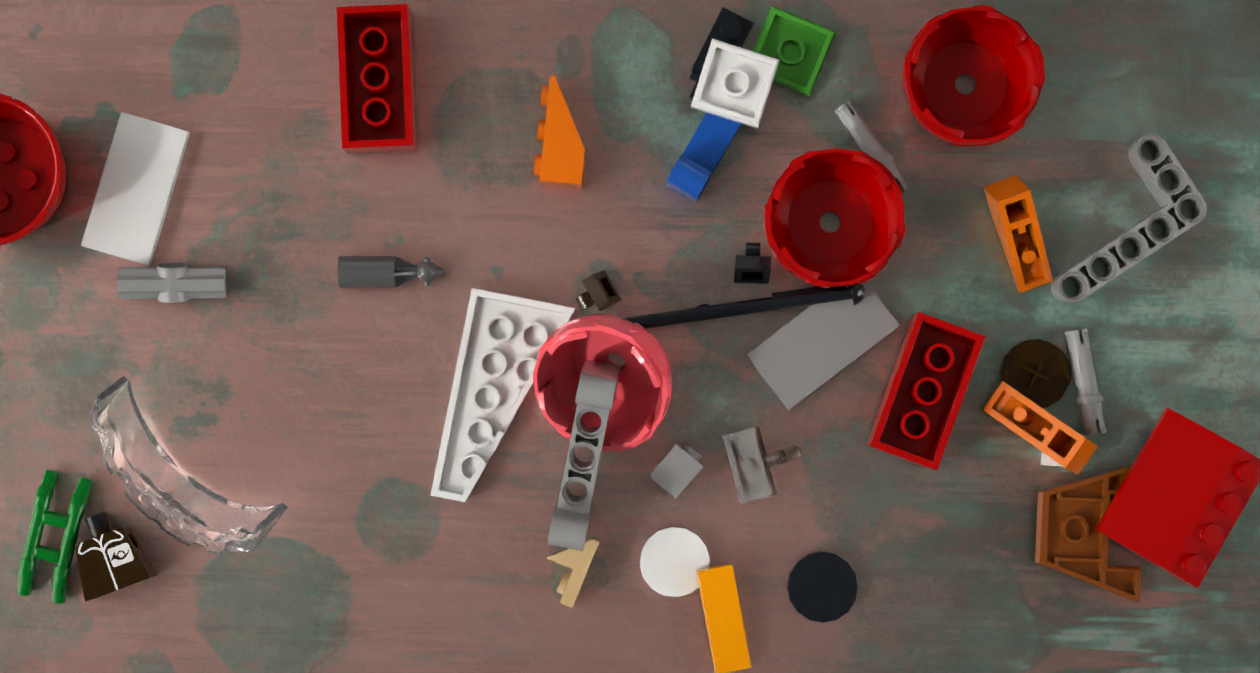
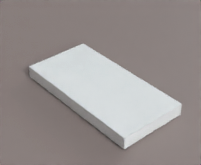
[81,112,190,266]

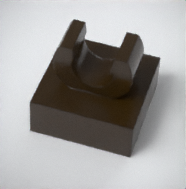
[575,270,621,311]

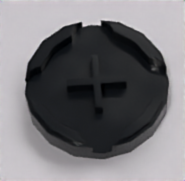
[787,551,858,623]

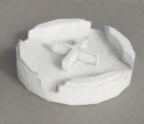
[640,527,710,597]

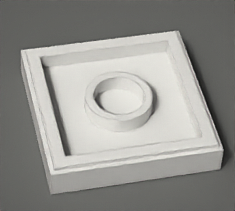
[690,39,780,129]

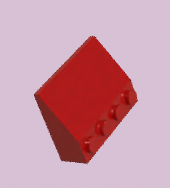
[1095,407,1260,588]

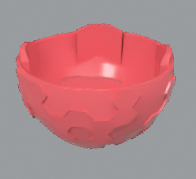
[533,314,673,451]

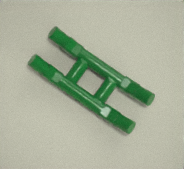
[17,470,93,604]

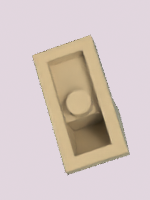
[547,537,600,608]

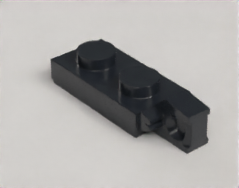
[689,7,754,100]

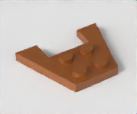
[1035,463,1141,603]

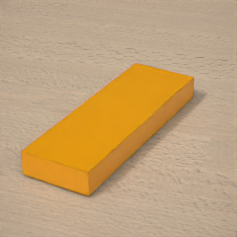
[696,563,751,673]

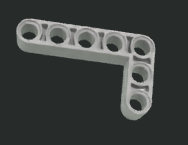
[1051,134,1207,304]

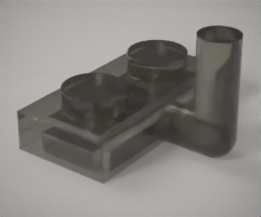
[722,426,801,504]

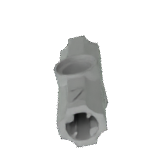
[117,262,228,303]

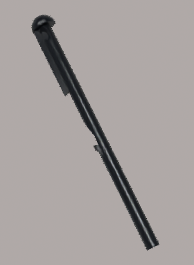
[623,283,865,329]

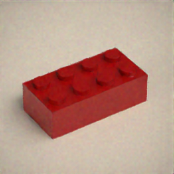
[336,4,417,154]
[865,312,986,471]

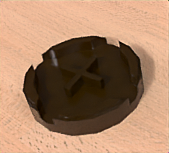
[999,339,1071,408]

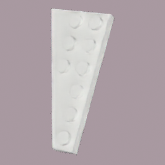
[430,288,576,502]

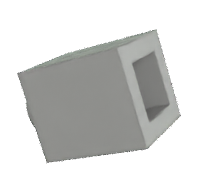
[649,443,703,499]

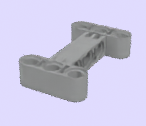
[547,360,620,551]

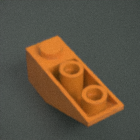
[534,76,586,189]

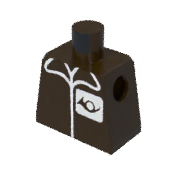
[75,512,157,602]

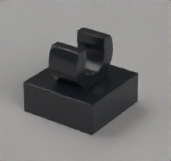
[734,242,771,284]

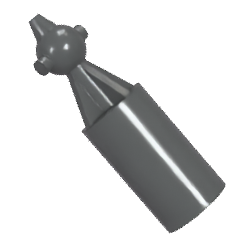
[338,256,445,288]

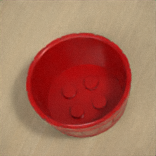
[0,94,67,246]

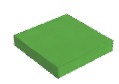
[753,6,836,98]

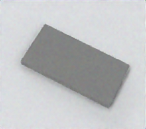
[746,282,900,411]

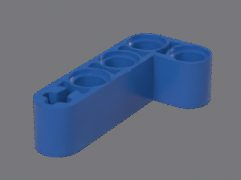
[665,113,741,203]

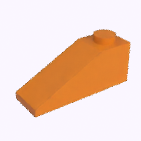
[984,175,1053,293]
[982,381,1098,475]

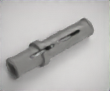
[834,99,910,193]
[1065,328,1107,436]

